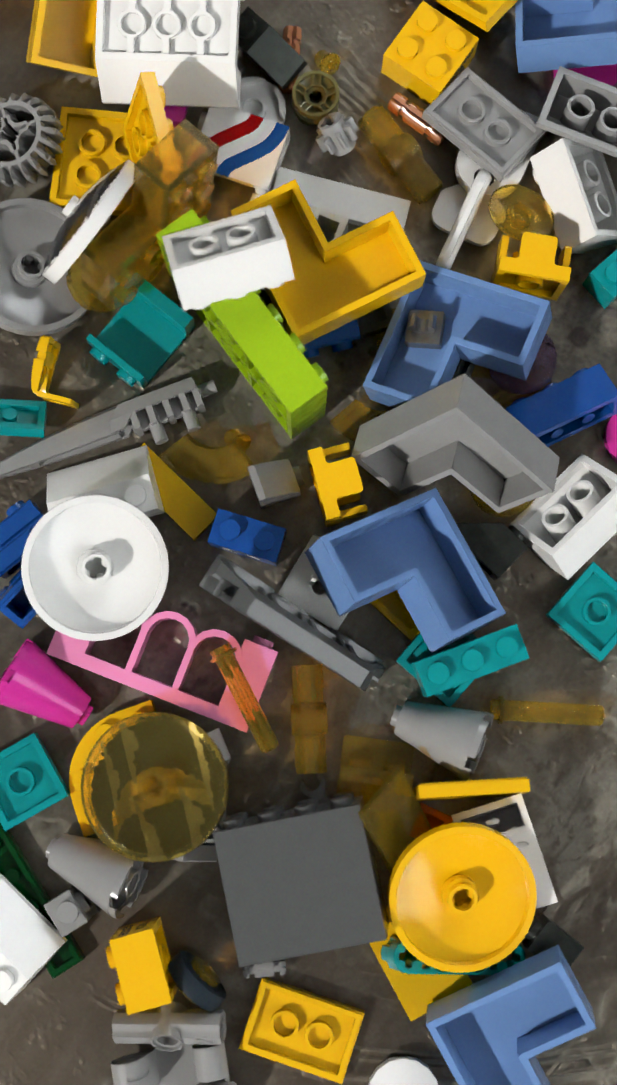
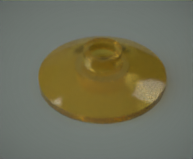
[488,184,554,241]

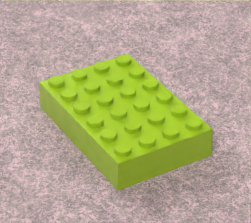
[156,209,329,440]

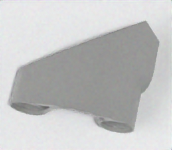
[110,1041,237,1085]

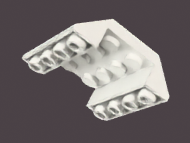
[95,0,245,109]

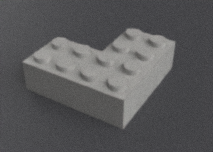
[351,373,560,513]

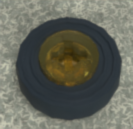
[168,950,226,1012]

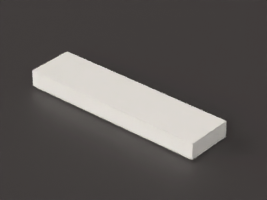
[273,167,411,231]

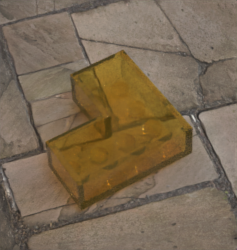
[82,119,219,312]

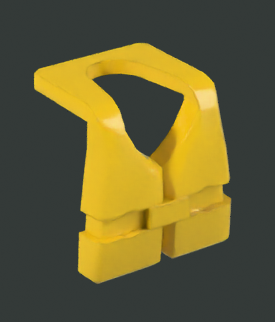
[31,335,79,409]

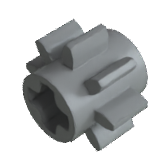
[315,112,359,156]

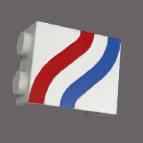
[186,108,290,195]

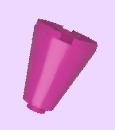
[0,638,93,728]

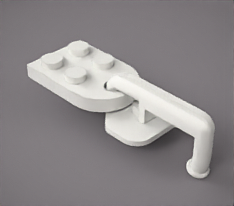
[431,109,539,270]

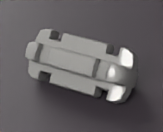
[242,959,286,978]

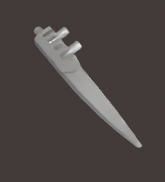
[0,377,218,479]

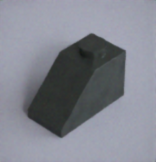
[238,6,308,90]
[456,523,528,580]

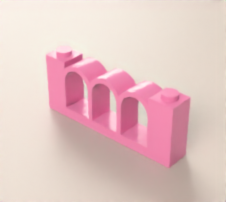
[46,611,279,733]

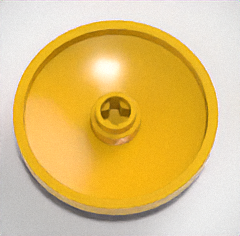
[387,822,537,973]

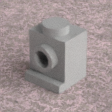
[43,886,100,938]

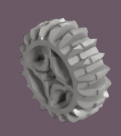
[0,92,65,188]

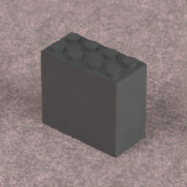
[213,791,389,967]

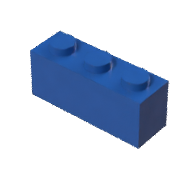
[505,363,617,447]

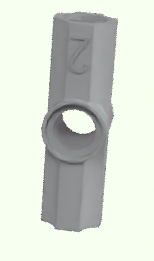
[112,1002,227,1052]

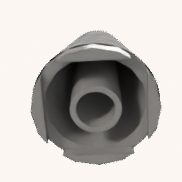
[390,701,494,780]
[46,833,150,919]

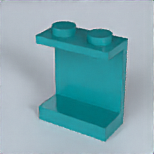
[86,275,196,389]

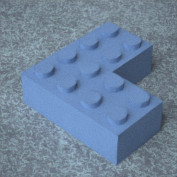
[515,0,617,73]
[363,260,552,408]
[305,488,506,654]
[425,945,596,1085]

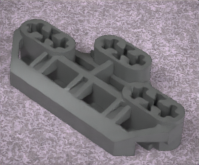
[198,554,386,691]

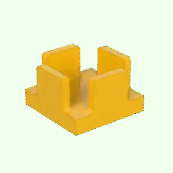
[490,232,572,301]
[308,442,368,528]

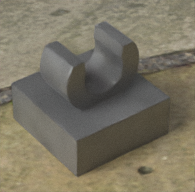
[405,309,446,349]

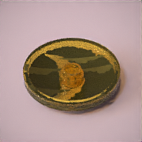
[81,712,229,862]

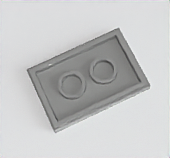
[422,67,546,182]

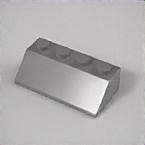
[536,66,617,158]

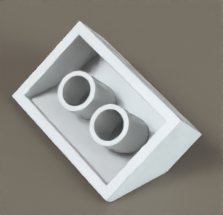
[530,138,617,254]
[162,205,295,311]
[46,445,165,517]
[509,454,617,580]
[0,873,67,1005]

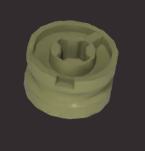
[292,70,340,126]

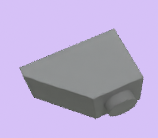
[247,458,305,510]

